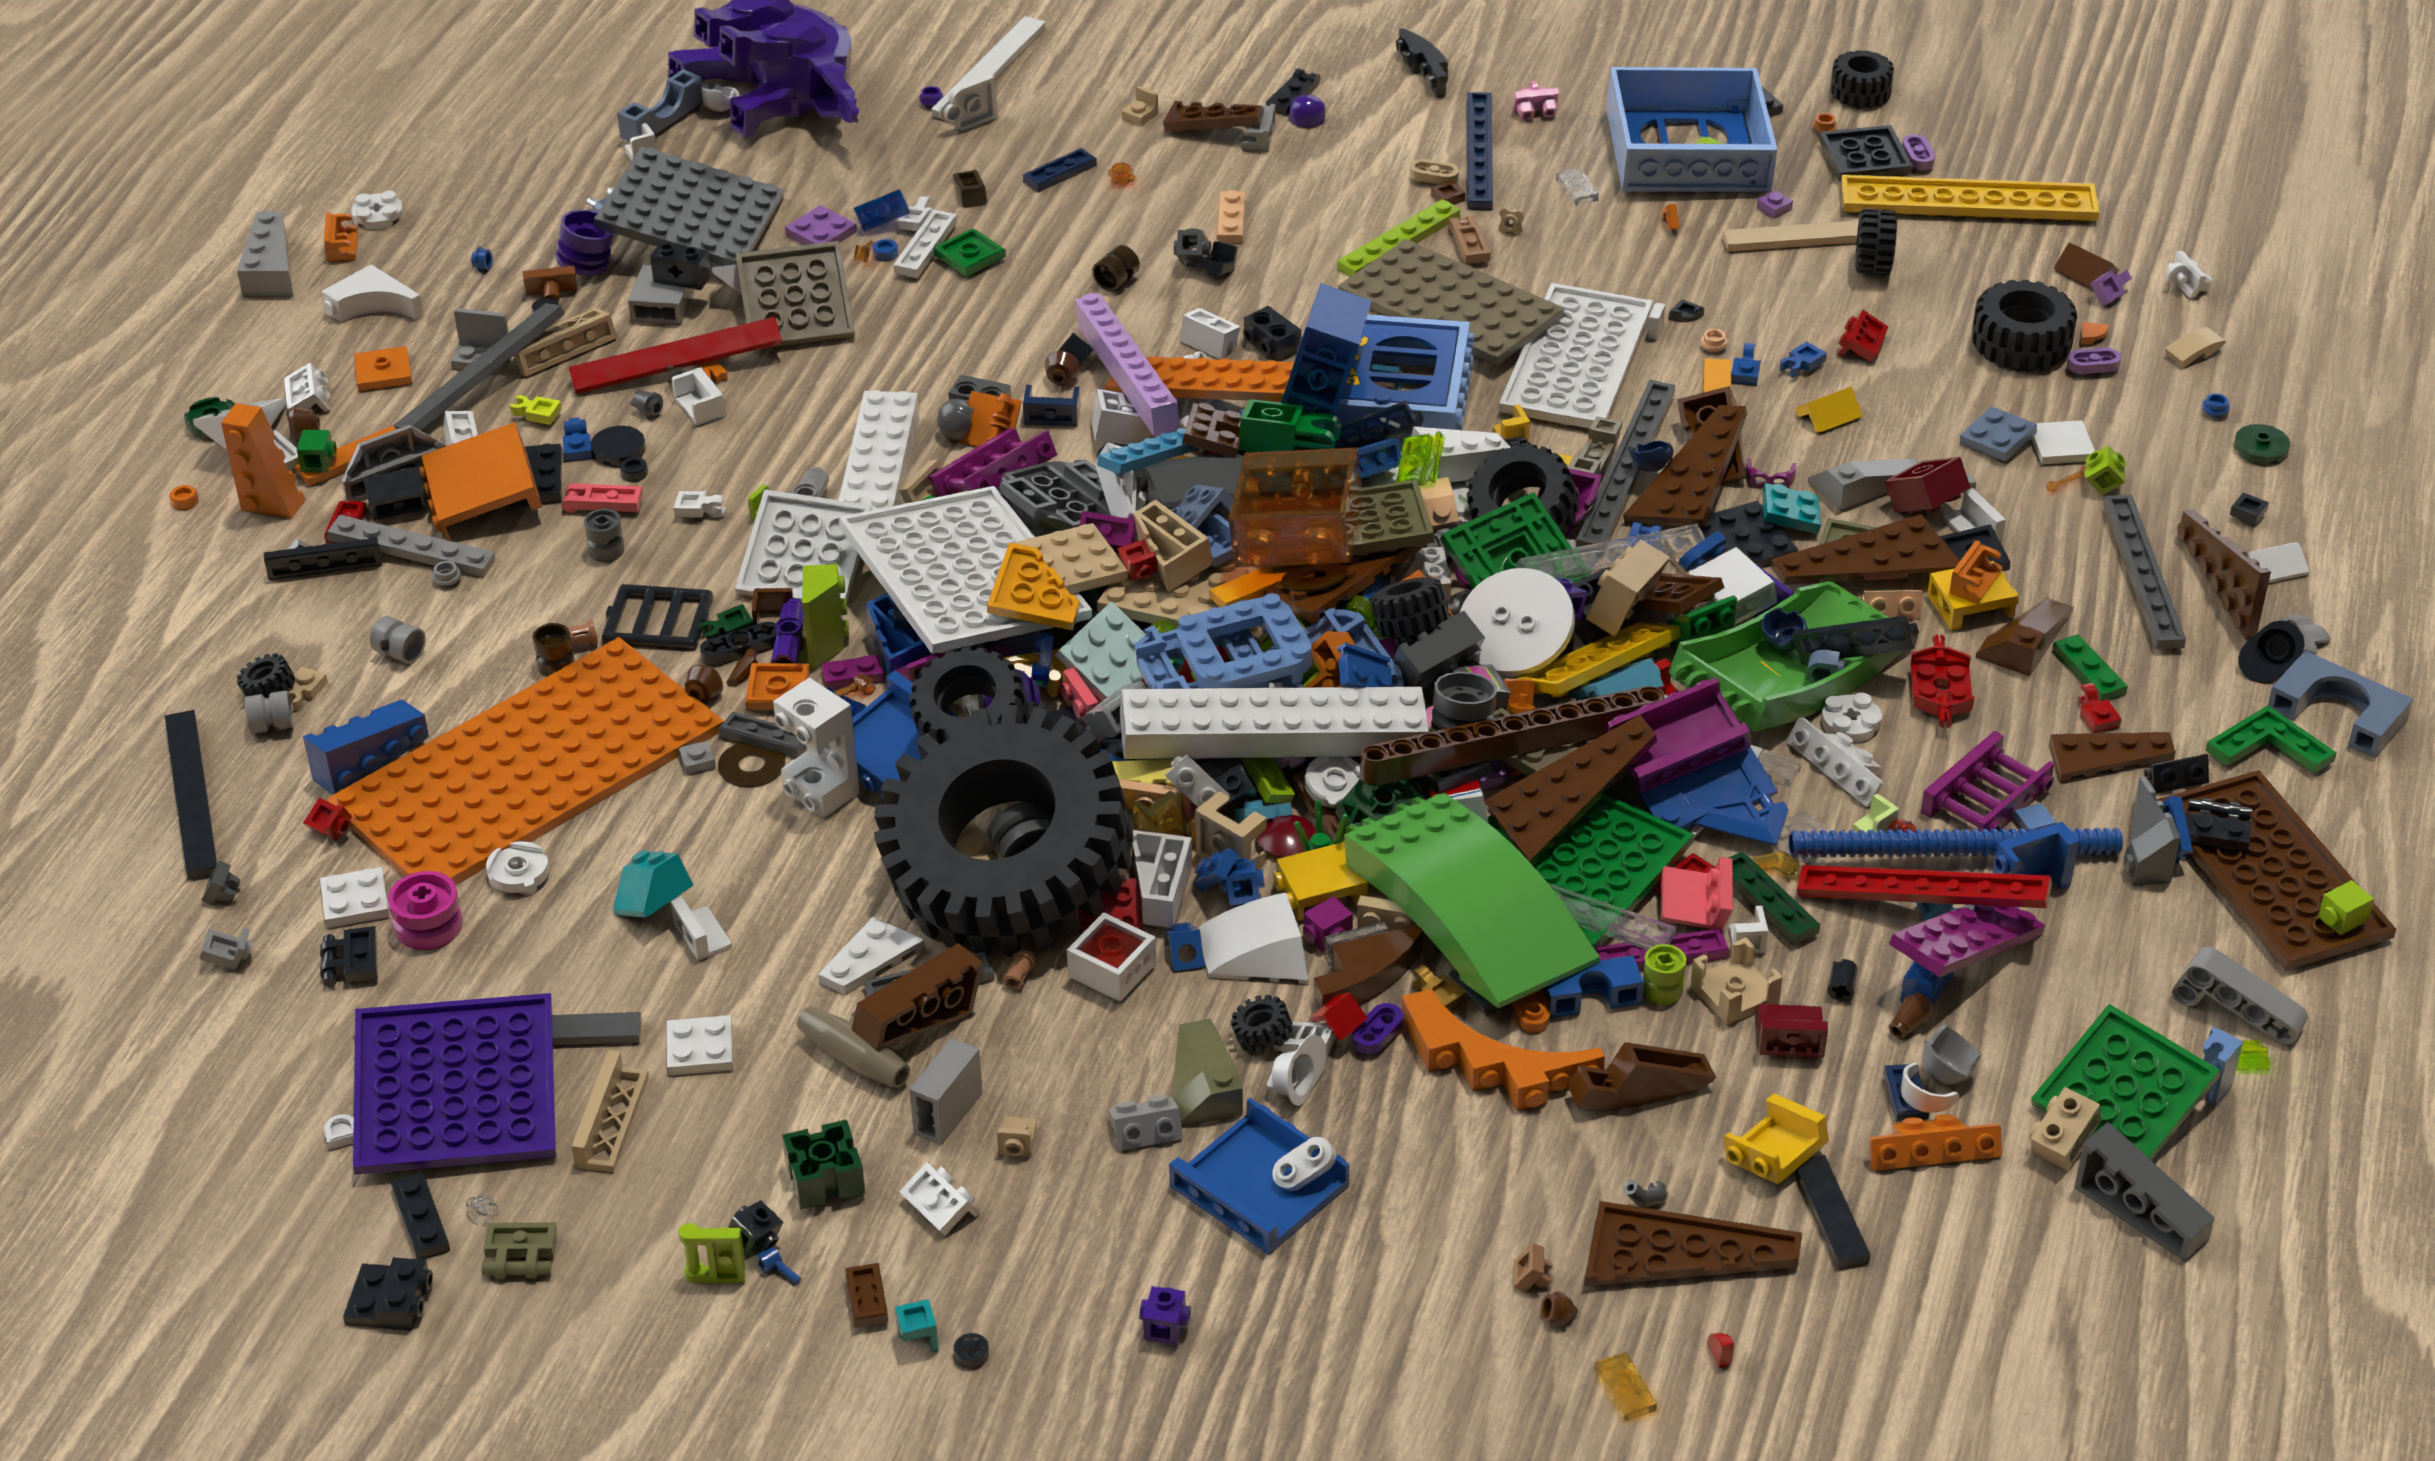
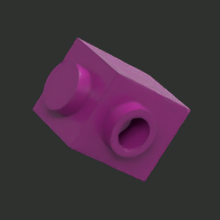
[1303,896,1353,952]

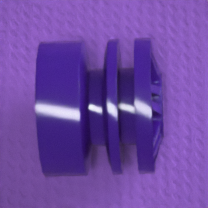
[555,209,614,276]

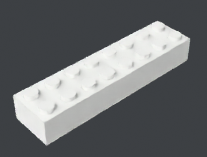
[839,390,920,510]

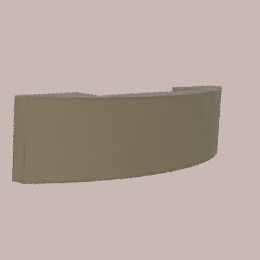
[1568,416,1623,475]

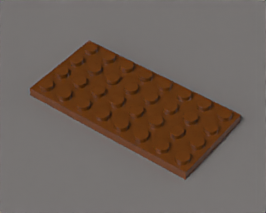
[2156,770,2396,971]

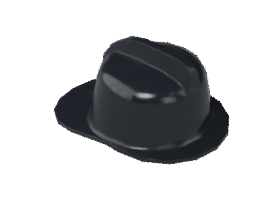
[2238,620,2305,683]

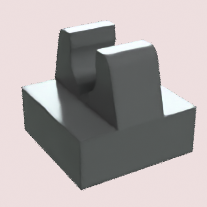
[201,860,241,905]

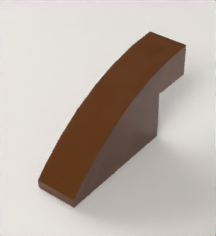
[1314,925,1424,1010]
[1567,1042,1716,1109]

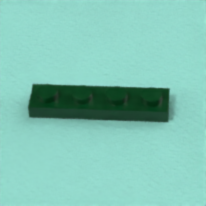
[1729,851,1820,945]

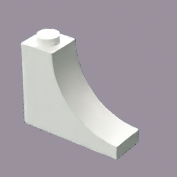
[321,265,423,322]

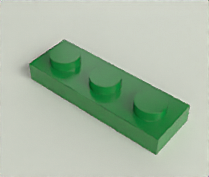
[2052,634,2128,701]

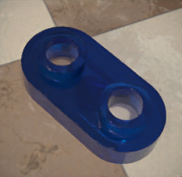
[1031,632,1054,688]

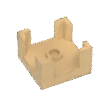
[1195,791,1267,870]
[1690,937,1783,1026]

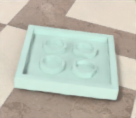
[1055,601,1173,701]

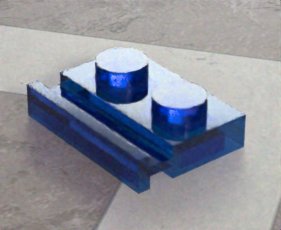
[854,189,910,232]

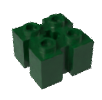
[782,1119,866,1210]

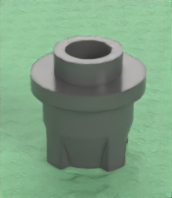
[631,389,663,419]

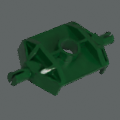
[1335,778,1424,843]

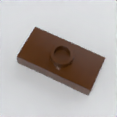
[845,1263,889,1328]

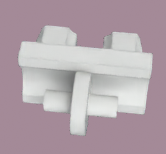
[2166,251,2213,298]

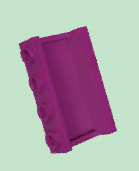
[1608,678,1750,794]

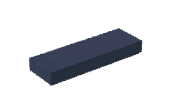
[1023,148,1097,192]

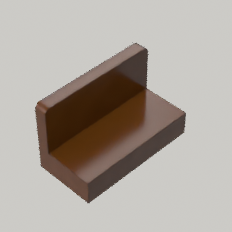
[2054,242,2119,288]

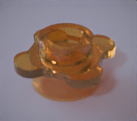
[1108,163,1135,185]

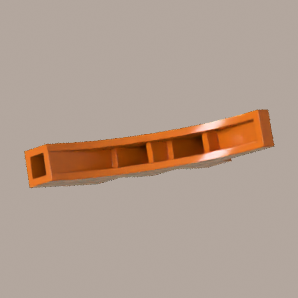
[1401,989,1605,1111]

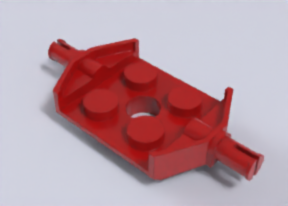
[1910,634,1975,728]

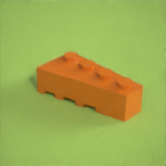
[221,403,306,519]

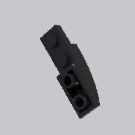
[1396,28,1448,98]

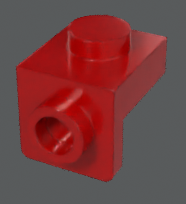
[1118,539,1157,581]
[303,797,353,842]

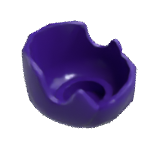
[1289,94,1326,127]

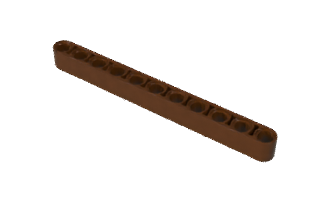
[1360,686,1664,786]

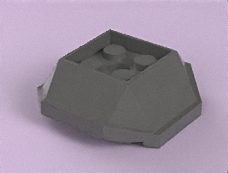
[999,460,1111,536]

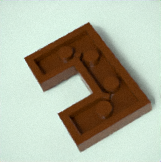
[1182,403,1241,458]

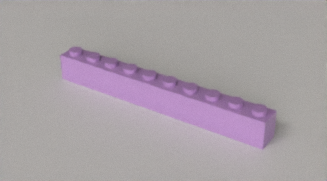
[1075,293,1180,437]

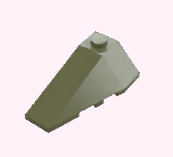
[1172,1018,1243,1127]

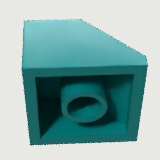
[613,850,694,917]

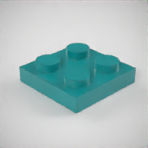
[1762,483,1821,534]

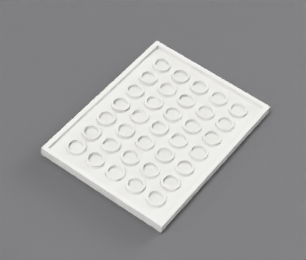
[839,486,1092,654]

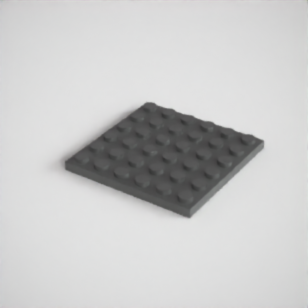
[593,147,785,266]

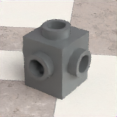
[1173,228,1211,267]

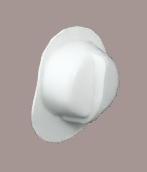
[1267,1034,1326,1106]

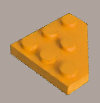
[987,542,1080,630]

